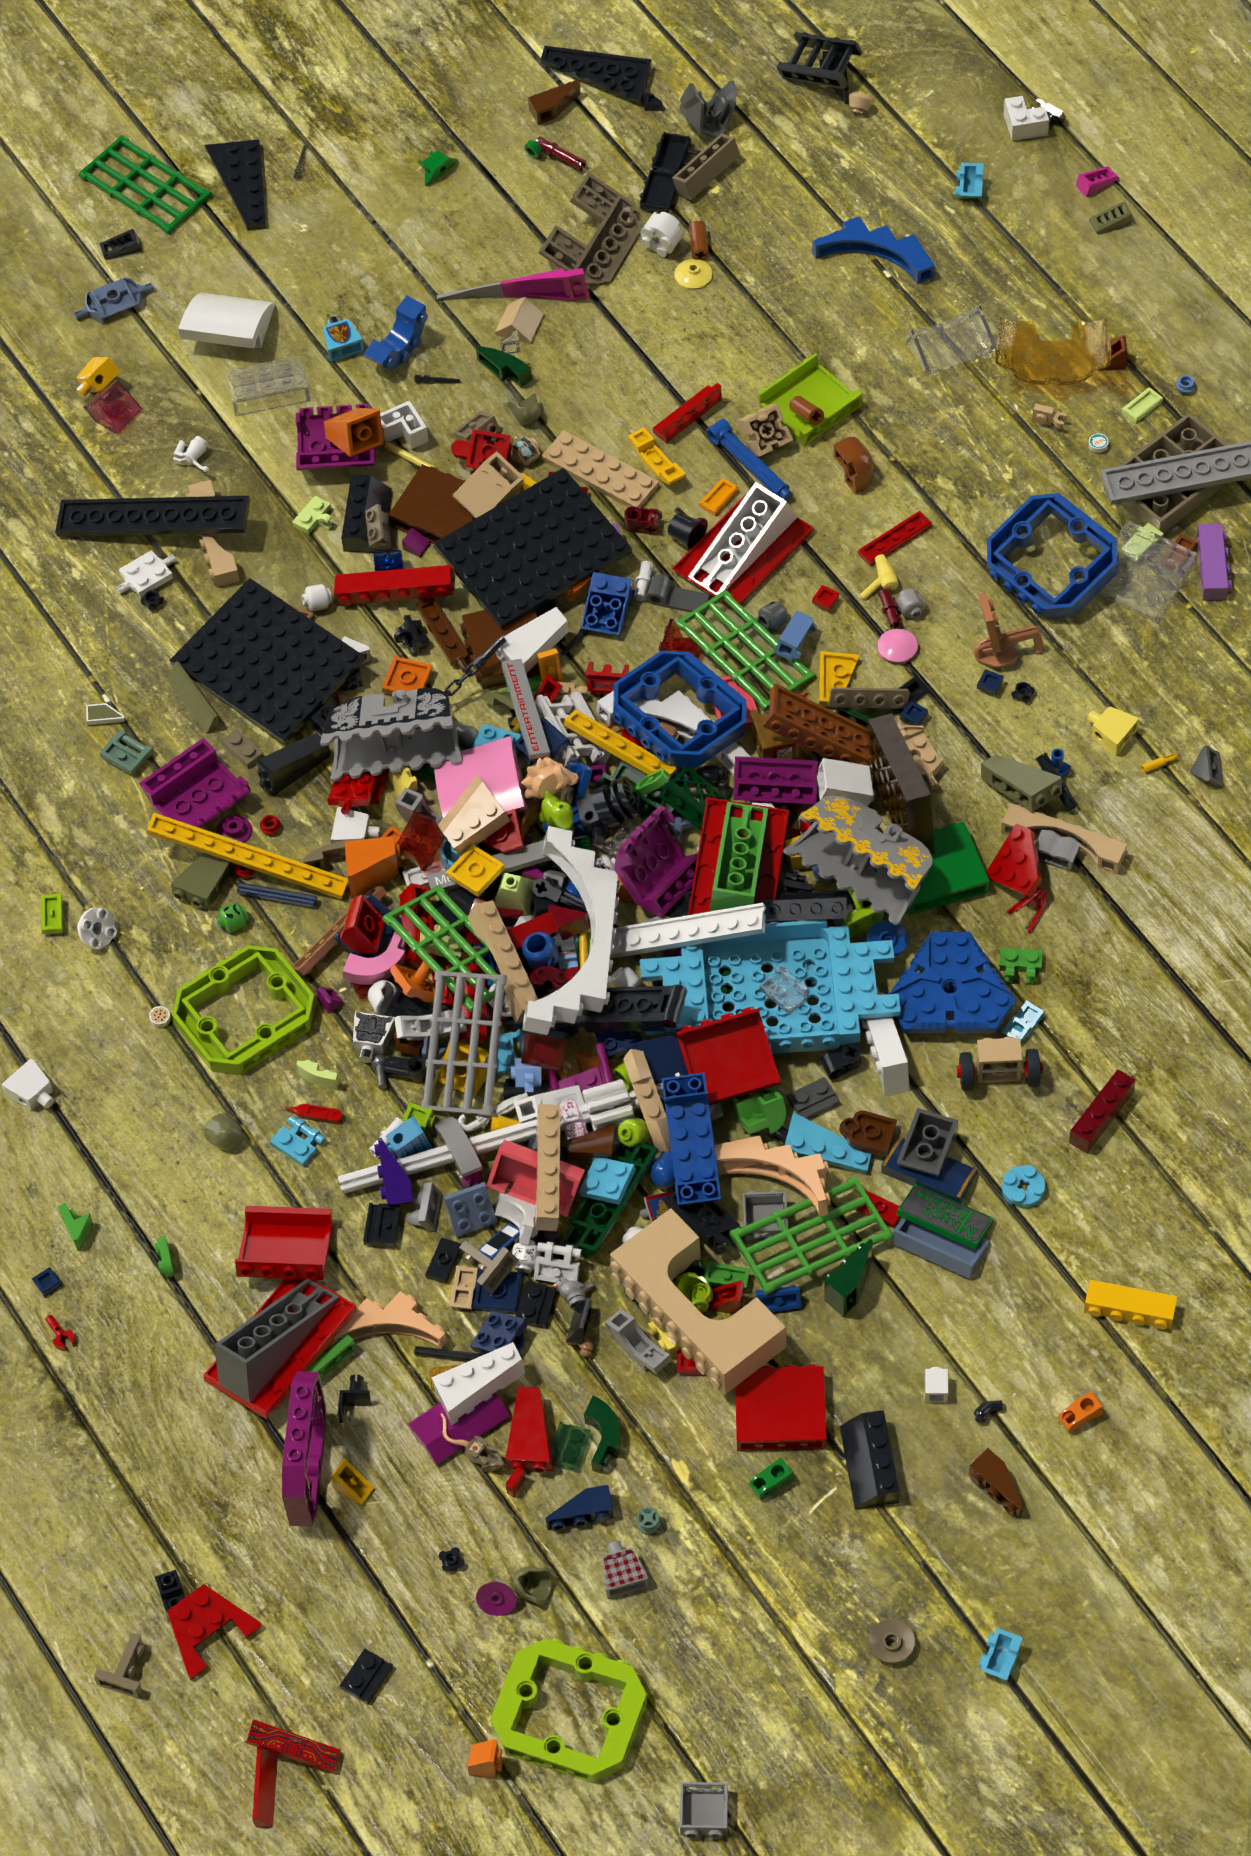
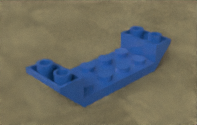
[661,1073,721,1206]

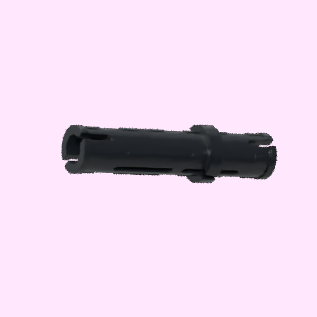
[1035,753,1078,811]

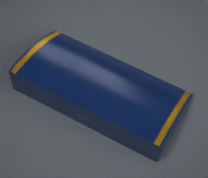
[881,1137,978,1203]

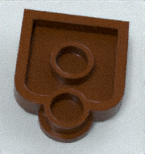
[839,1111,897,1157]

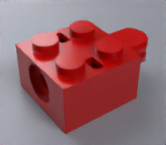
[451,429,514,473]

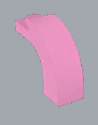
[343,931,406,985]

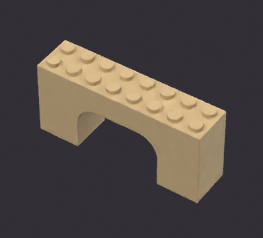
[610,1208,786,1395]

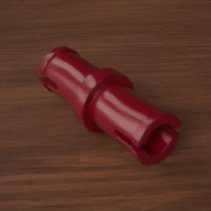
[878,589,902,628]

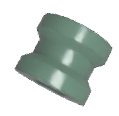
[637,1507,660,1535]

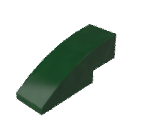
[476,346,532,388]

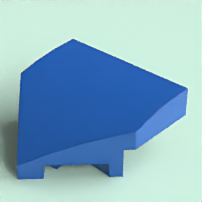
[567,762,593,807]

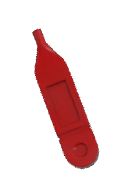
[285,1104,343,1124]

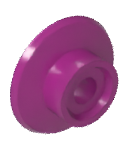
[216,815,253,843]
[476,1582,517,1616]

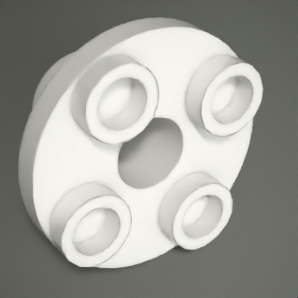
[77,907,117,949]

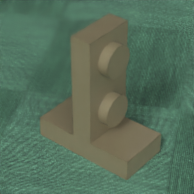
[459,1241,519,1294]
[94,1633,145,1699]

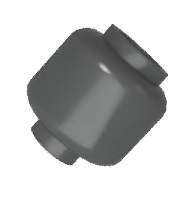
[758,601,787,631]

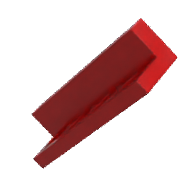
[653,383,722,443]

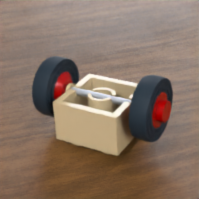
[956,1036,1043,1091]

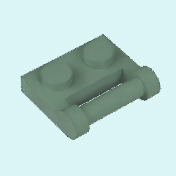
[100,730,154,776]

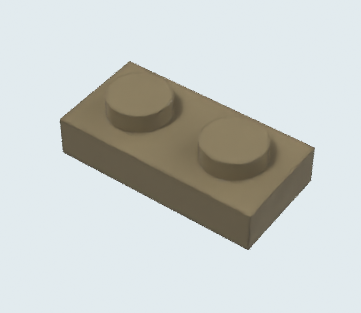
[221,729,263,769]

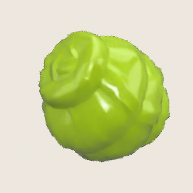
[675,1272,713,1313]

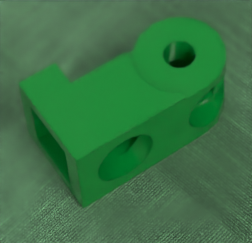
[749,1458,795,1500]

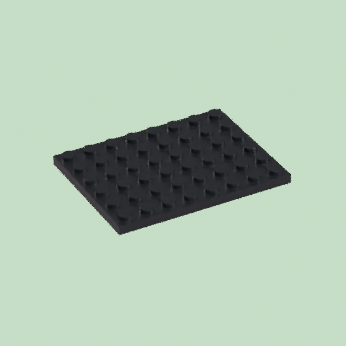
[434,468,632,630]
[169,578,365,744]

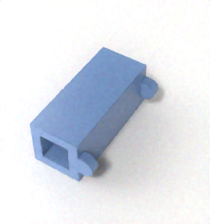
[774,610,817,661]

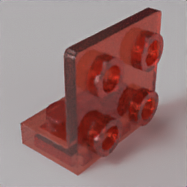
[659,619,702,674]
[396,811,444,872]

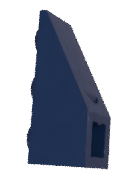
[545,1485,614,1531]

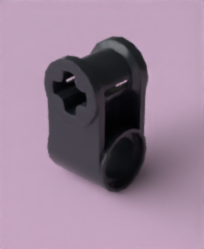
[819,1043,861,1079]

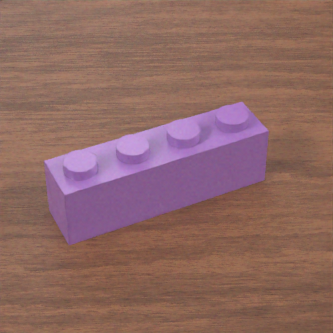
[1197,524,1231,600]

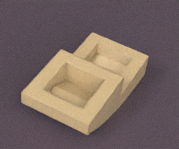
[449,1266,479,1310]

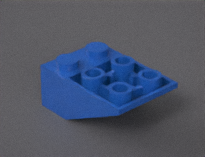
[580,572,634,636]

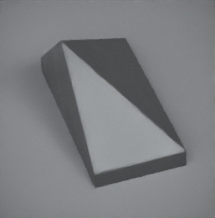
[1189,745,1223,788]

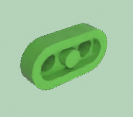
[636,768,670,795]
[154,1236,175,1278]

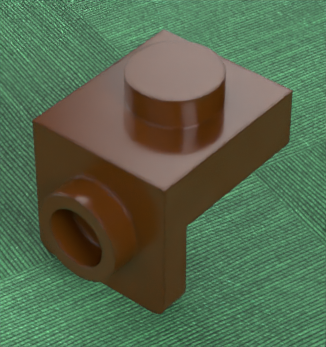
[394,1032,424,1056]

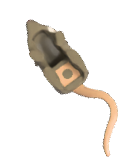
[441,1413,504,1472]

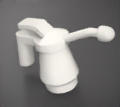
[173,436,209,472]

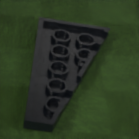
[541,46,652,105]
[204,139,266,230]

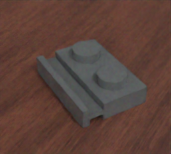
[787,1077,840,1120]

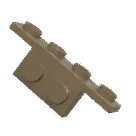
[828,687,910,709]

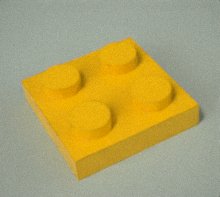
[446,844,505,897]

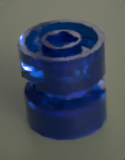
[374,549,403,571]

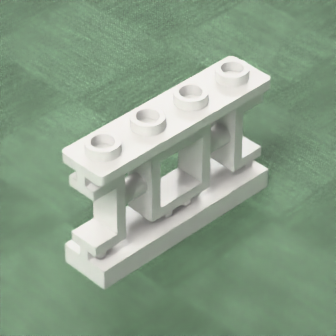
[535,691,611,767]

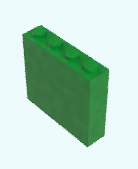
[908,822,990,915]

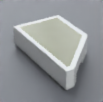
[86,703,125,725]

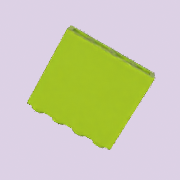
[758,353,863,447]

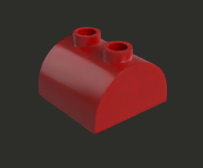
[340,895,385,954]

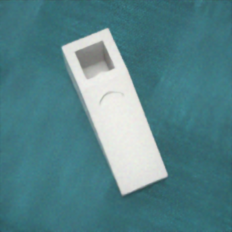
[514,1085,585,1123]

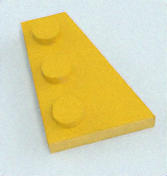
[819,651,860,706]

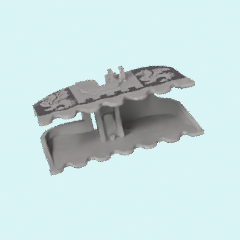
[320,688,462,782]

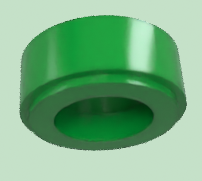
[524,140,543,158]

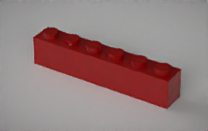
[334,565,455,606]

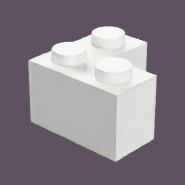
[1004,96,1049,141]
[380,401,429,449]

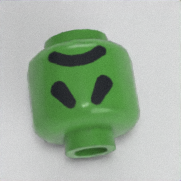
[216,903,249,933]

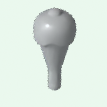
[454,721,479,749]

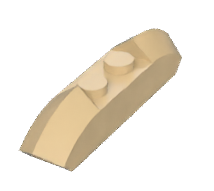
[623,1049,671,1152]

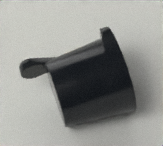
[667,507,708,549]

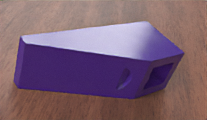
[374,1137,413,1205]

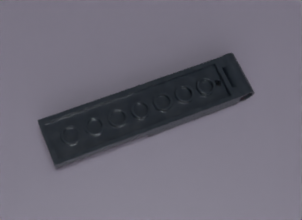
[505,984,687,1032]

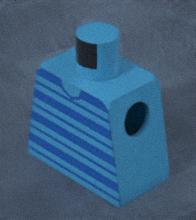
[386,1116,433,1158]

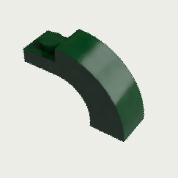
[584,1395,621,1474]

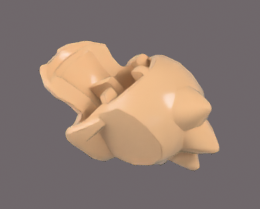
[521,757,579,799]

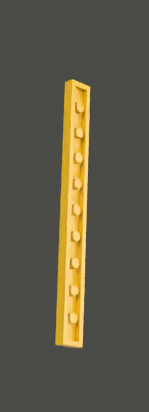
[146,813,348,900]

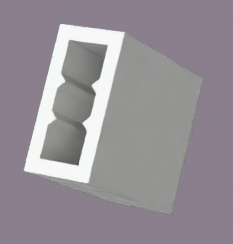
[817,758,875,806]

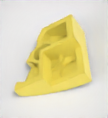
[388,766,418,798]

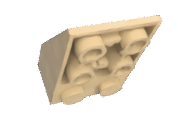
[453,451,525,518]

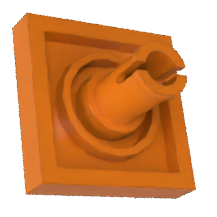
[389,961,435,1003]

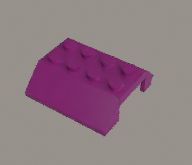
[296,404,376,470]
[139,738,251,828]
[614,805,698,917]

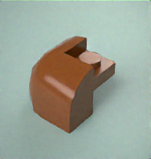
[833,437,873,494]

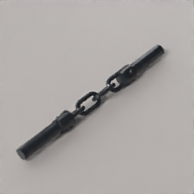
[445,635,507,696]

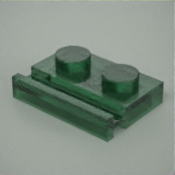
[551,1421,591,1473]

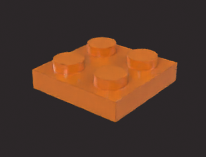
[382,656,433,694]

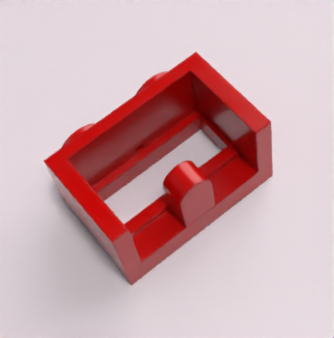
[585,662,629,695]

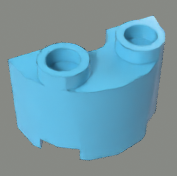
[955,162,984,199]
[978,1628,1023,1681]

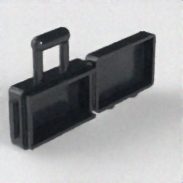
[639,132,701,213]

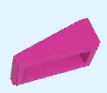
[1076,166,1119,196]

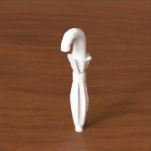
[457,1092,528,1132]

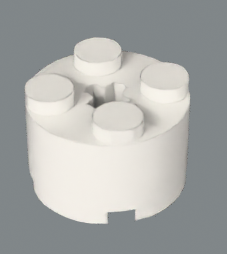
[640,212,684,257]

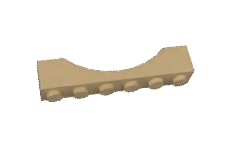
[186,480,240,587]
[1001,803,1127,874]
[468,901,538,1023]
[535,1104,561,1231]

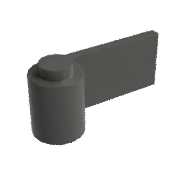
[646,574,710,615]

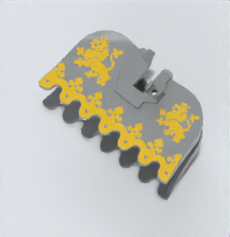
[783,796,932,925]

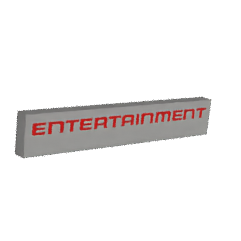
[501,659,550,759]

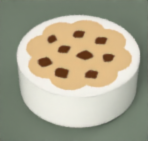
[149,1006,171,1028]

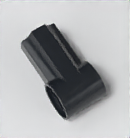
[384,1056,427,1083]

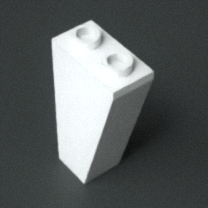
[495,607,568,673]

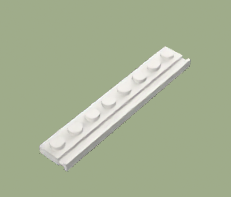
[610,903,766,959]

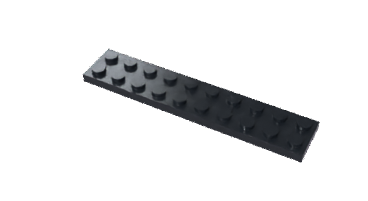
[55,495,250,537]

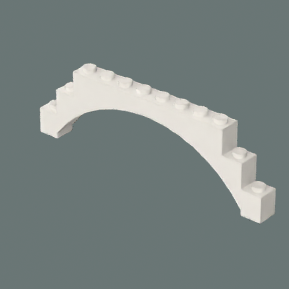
[596,691,784,808]
[522,826,621,1035]

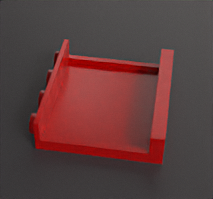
[676,1007,781,1106]
[235,1206,333,1280]
[735,1364,827,1451]

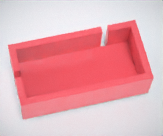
[486,1139,585,1217]

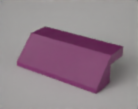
[733,756,817,804]
[407,1393,510,1464]

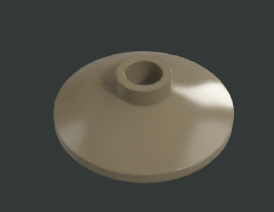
[869,1619,915,1663]

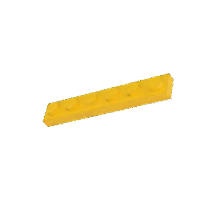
[564,709,677,780]

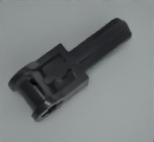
[532,876,587,913]

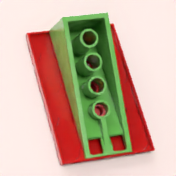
[688,797,789,924]

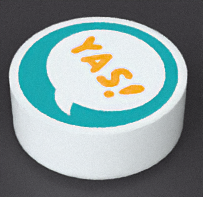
[1088,433,1108,453]

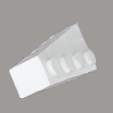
[431,1343,525,1425]

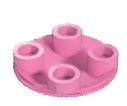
[878,629,918,664]

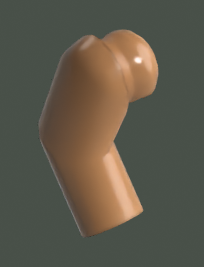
[566,1333,594,1357]

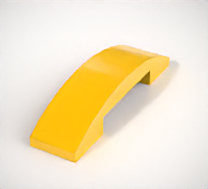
[628,427,686,485]

